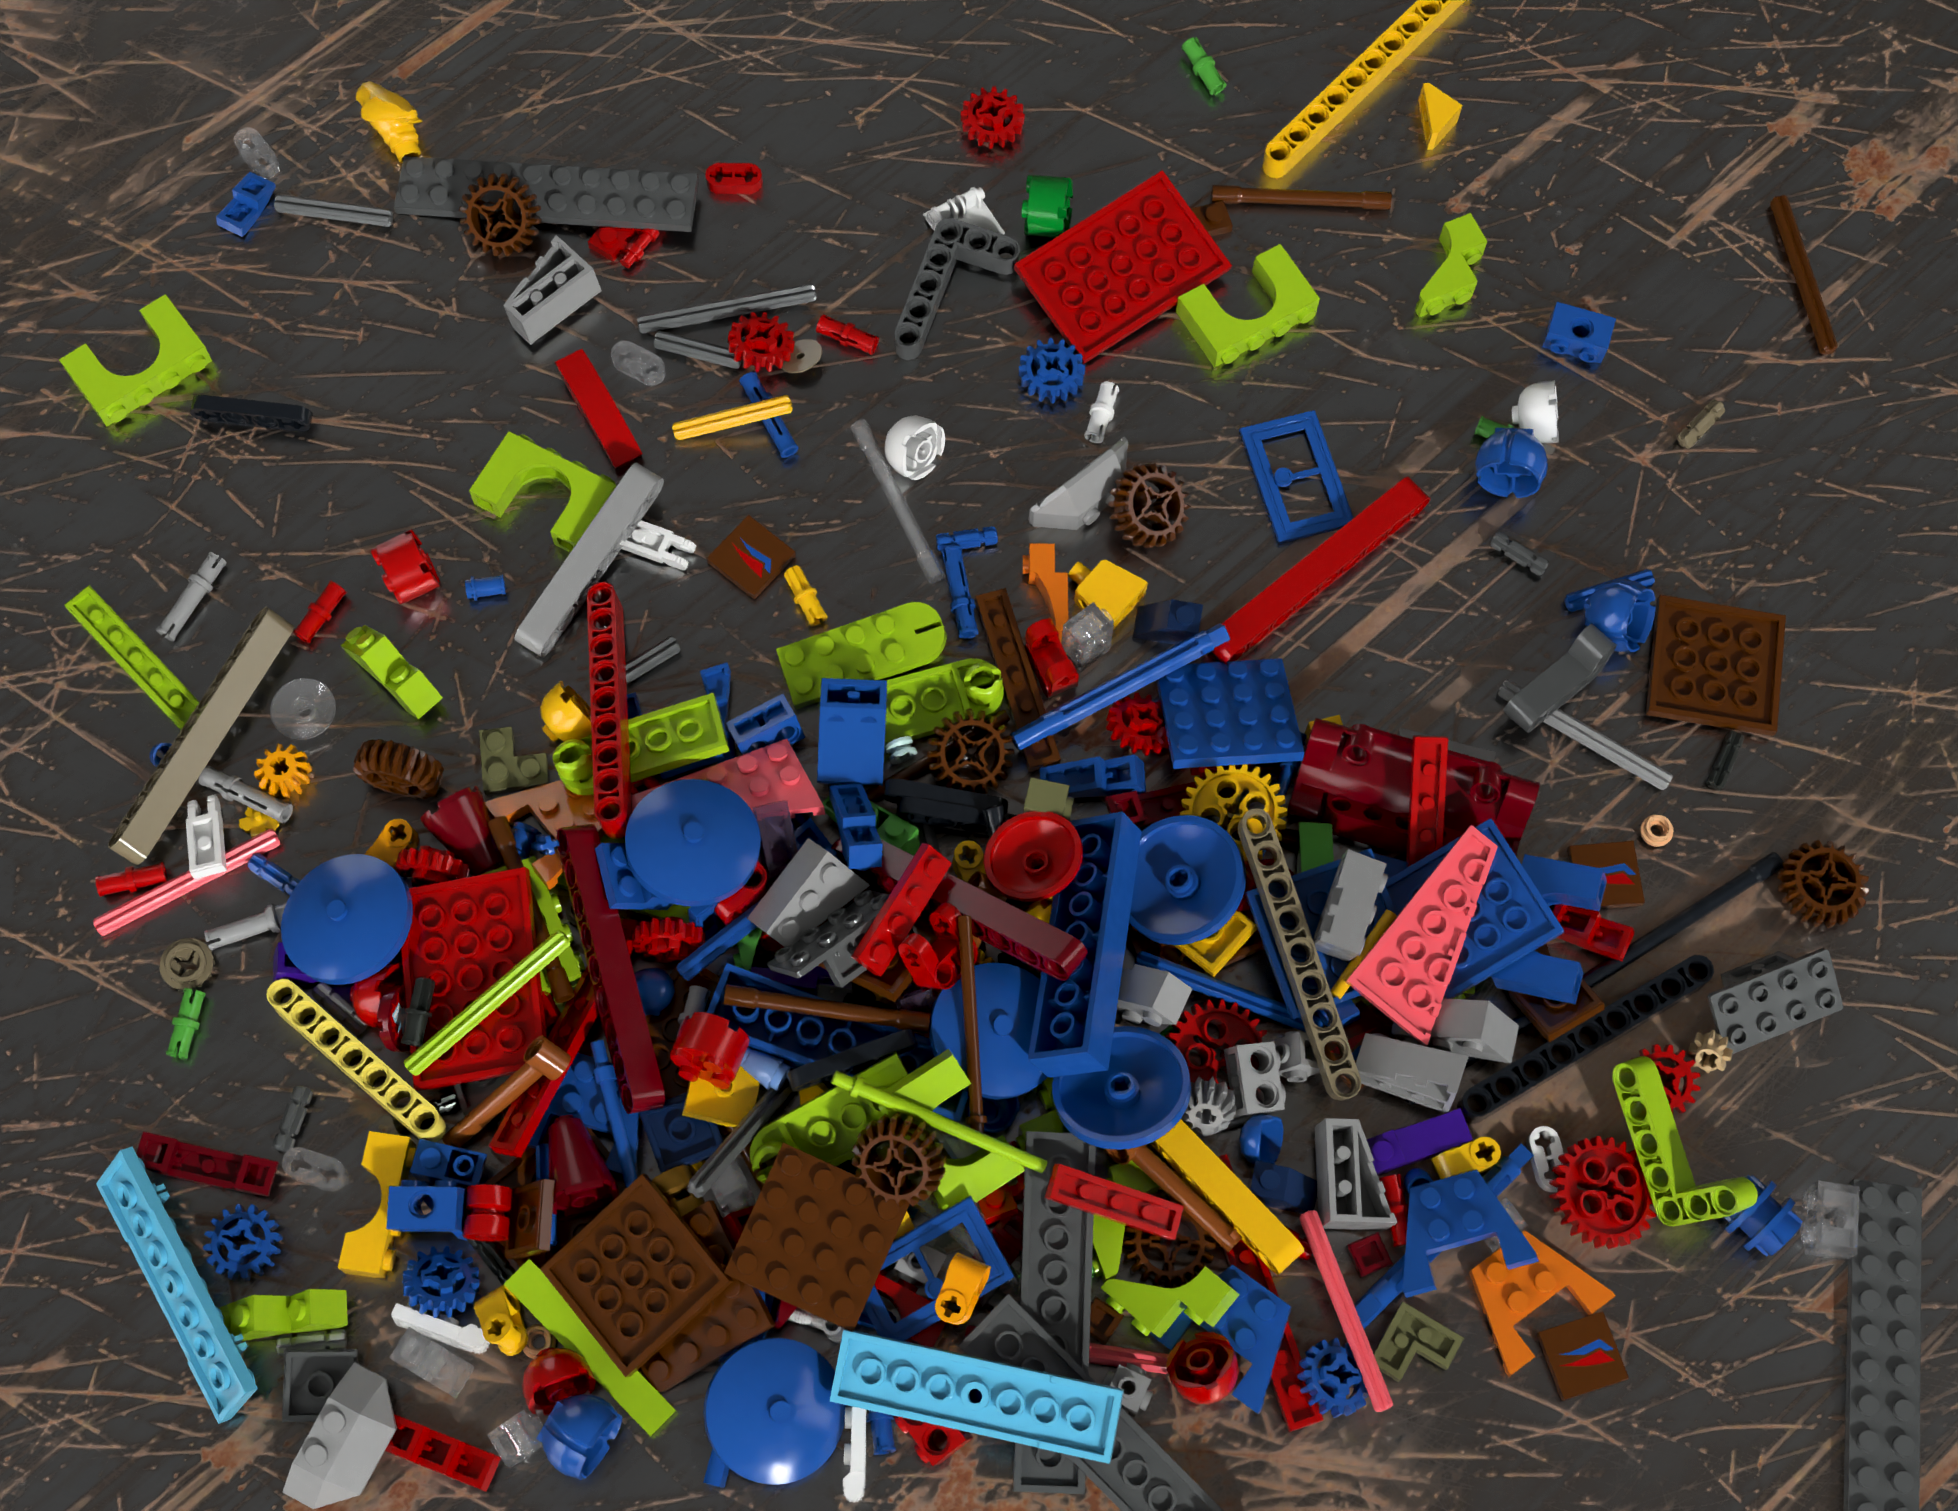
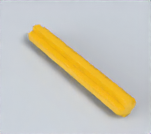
[672,395,793,440]

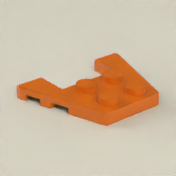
[485,780,605,890]
[1469,1230,1616,1377]

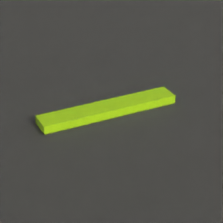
[64,585,199,731]
[504,1259,676,1437]

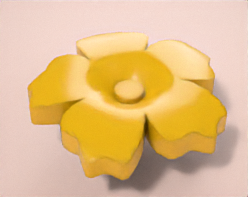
[239,806,279,838]

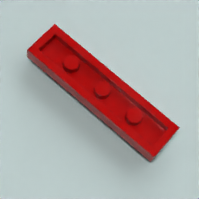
[1406,735,1448,868]
[851,843,952,977]
[1045,1164,1184,1240]

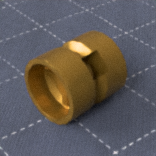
[652,1165,705,1217]

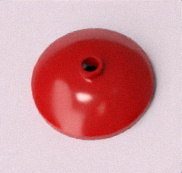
[984,811,1083,902]

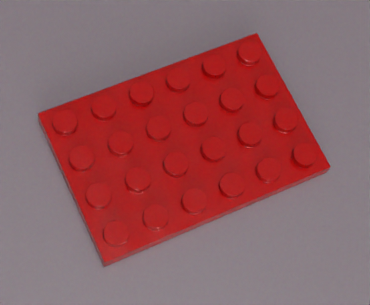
[1014,170,1232,364]
[401,867,547,1091]

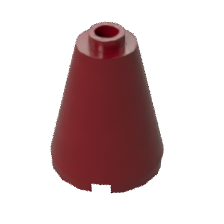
[420,786,504,876]
[549,1115,619,1216]

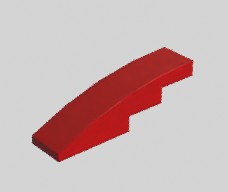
[555,348,643,469]
[1549,904,1635,961]
[385,1414,501,1492]

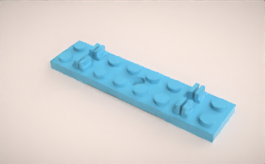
[96,1146,258,1424]
[830,1329,1124,1464]

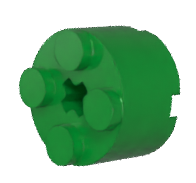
[1022,175,1073,238]

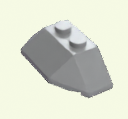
[1029,437,1128,530]
[283,1362,397,1509]

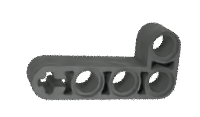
[1503,624,1617,733]

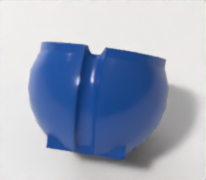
[1475,427,1548,498]
[1584,579,1656,652]
[536,1394,623,1480]

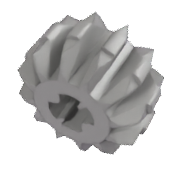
[1181,1077,1236,1134]

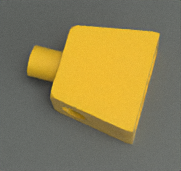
[1068,560,1148,637]

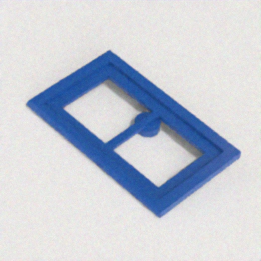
[1239,410,1354,544]
[864,1195,1015,1341]

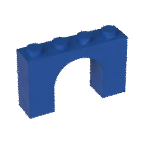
[1492,854,1607,1005]

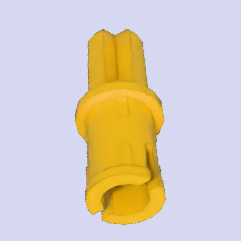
[784,565,828,627]

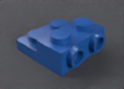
[595,843,673,910]

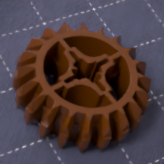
[459,173,542,256]
[1107,463,1191,548]
[926,709,1015,794]
[353,739,444,799]
[1777,840,1870,928]
[851,1112,947,1208]
[1122,1197,1216,1288]

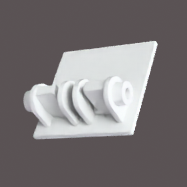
[923,187,1005,249]

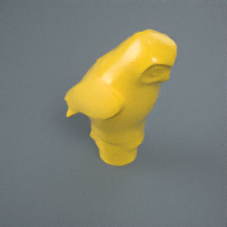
[355,81,423,163]

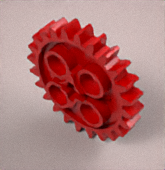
[1166,999,1267,1095]
[1549,1136,1656,1249]

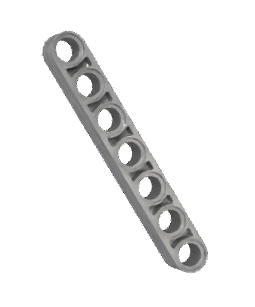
[514,462,664,657]

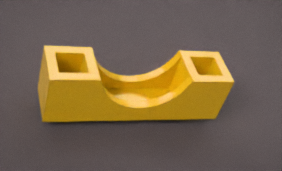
[338,1131,417,1280]

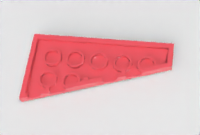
[611,738,825,837]
[1345,825,1498,1046]

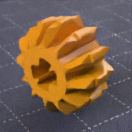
[254,743,312,800]

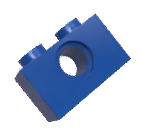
[1542,302,1616,364]
[386,1180,467,1232]

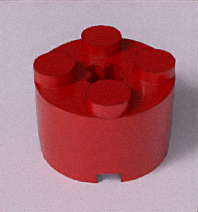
[371,529,441,605]
[670,1012,750,1089]

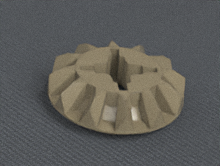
[159,938,215,990]

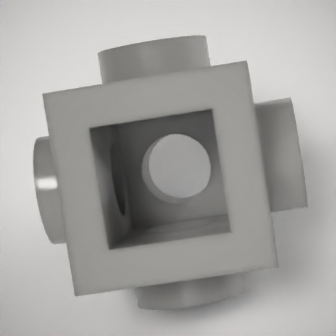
[1274,1031,1325,1083]
[893,1239,947,1284]
[1102,1363,1154,1417]

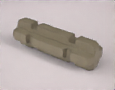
[1677,399,1725,449]

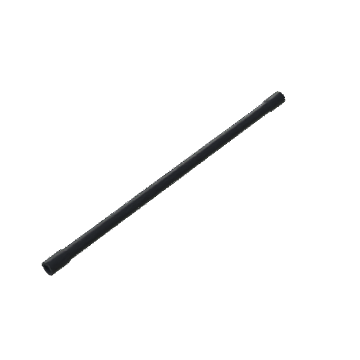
[1403,852,1784,1106]

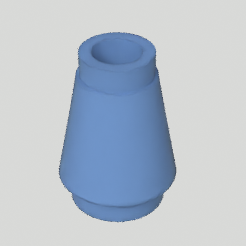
[740,1047,791,1091]

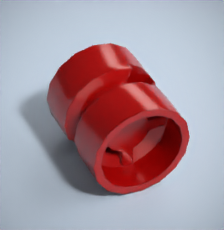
[463,1184,512,1242]

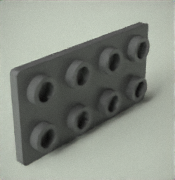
[767,890,890,988]
[1707,948,1843,1054]

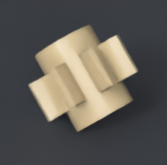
[1688,1030,1733,1074]

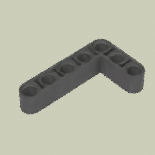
[894,218,1020,360]

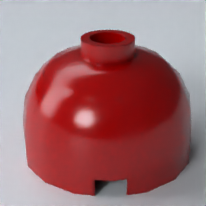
[350,962,404,1029]
[1166,1332,1239,1405]
[522,1347,596,1416]

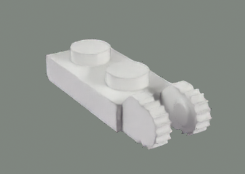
[620,520,696,570]
[186,794,227,880]
[391,1302,490,1355]
[843,1406,867,1503]

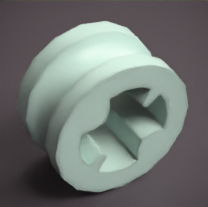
[885,736,917,764]

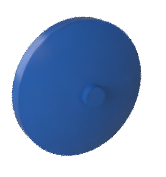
[625,779,761,906]
[1129,815,1246,945]
[281,854,413,985]
[929,963,1047,1099]
[1052,1026,1191,1150]
[703,1338,846,1485]

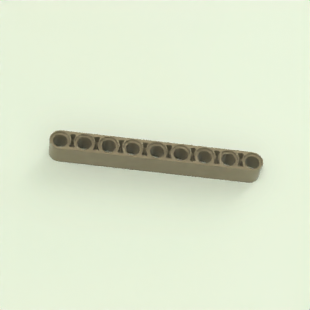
[108,606,294,866]
[1237,808,1362,1101]

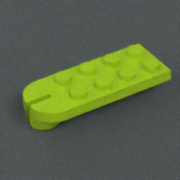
[776,602,947,710]
[885,658,1004,746]
[553,693,730,795]
[750,1052,908,1183]

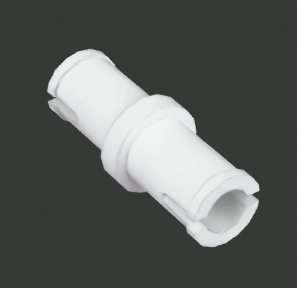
[1084,381,1119,443]

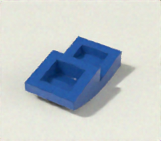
[216,172,276,237]

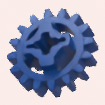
[1018,338,1085,403]
[203,1204,283,1282]
[402,1246,480,1318]
[1297,1338,1369,1418]

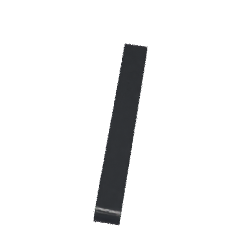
[1457,955,1714,1124]

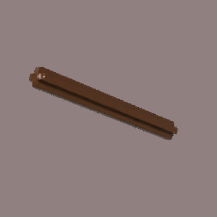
[1770,195,1838,355]

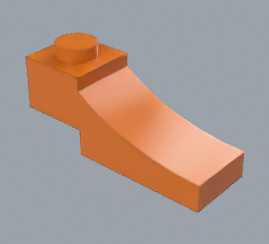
[1022,543,1069,643]

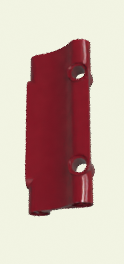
[1287,718,1540,856]

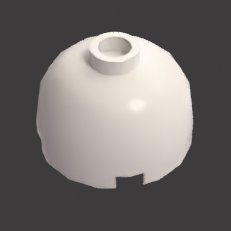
[1512,380,1559,443]
[884,415,946,480]

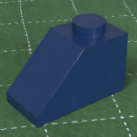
[1132,599,1203,645]
[1248,1161,1317,1214]

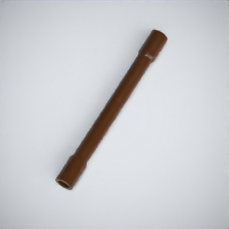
[1211,185,1392,210]
[488,816,575,1003]
[723,984,930,1033]

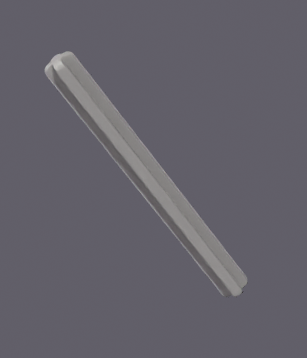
[1498,680,1673,790]

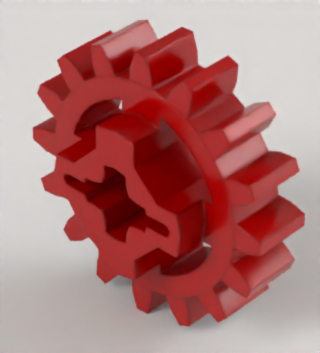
[961,86,1025,149]
[727,312,795,372]
[1106,693,1169,756]
[395,845,470,886]
[632,916,706,963]
[1630,1044,1701,1114]

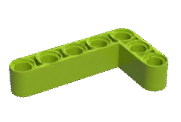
[1612,1056,1758,1227]

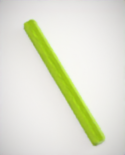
[404,930,571,1076]

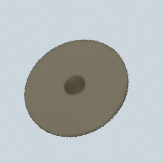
[781,339,822,373]

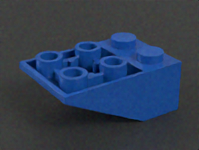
[817,678,887,786]

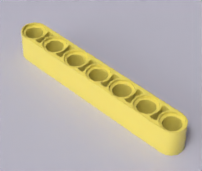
[266,979,446,1142]

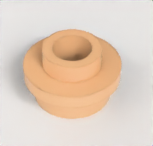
[1640,815,1674,847]
[523,1324,557,1359]

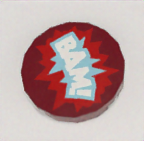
[377,984,410,1052]

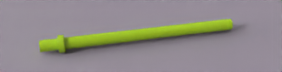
[831,1070,1047,1174]

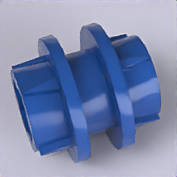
[1724,1174,1803,1257]

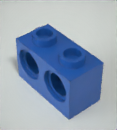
[726,694,806,755]

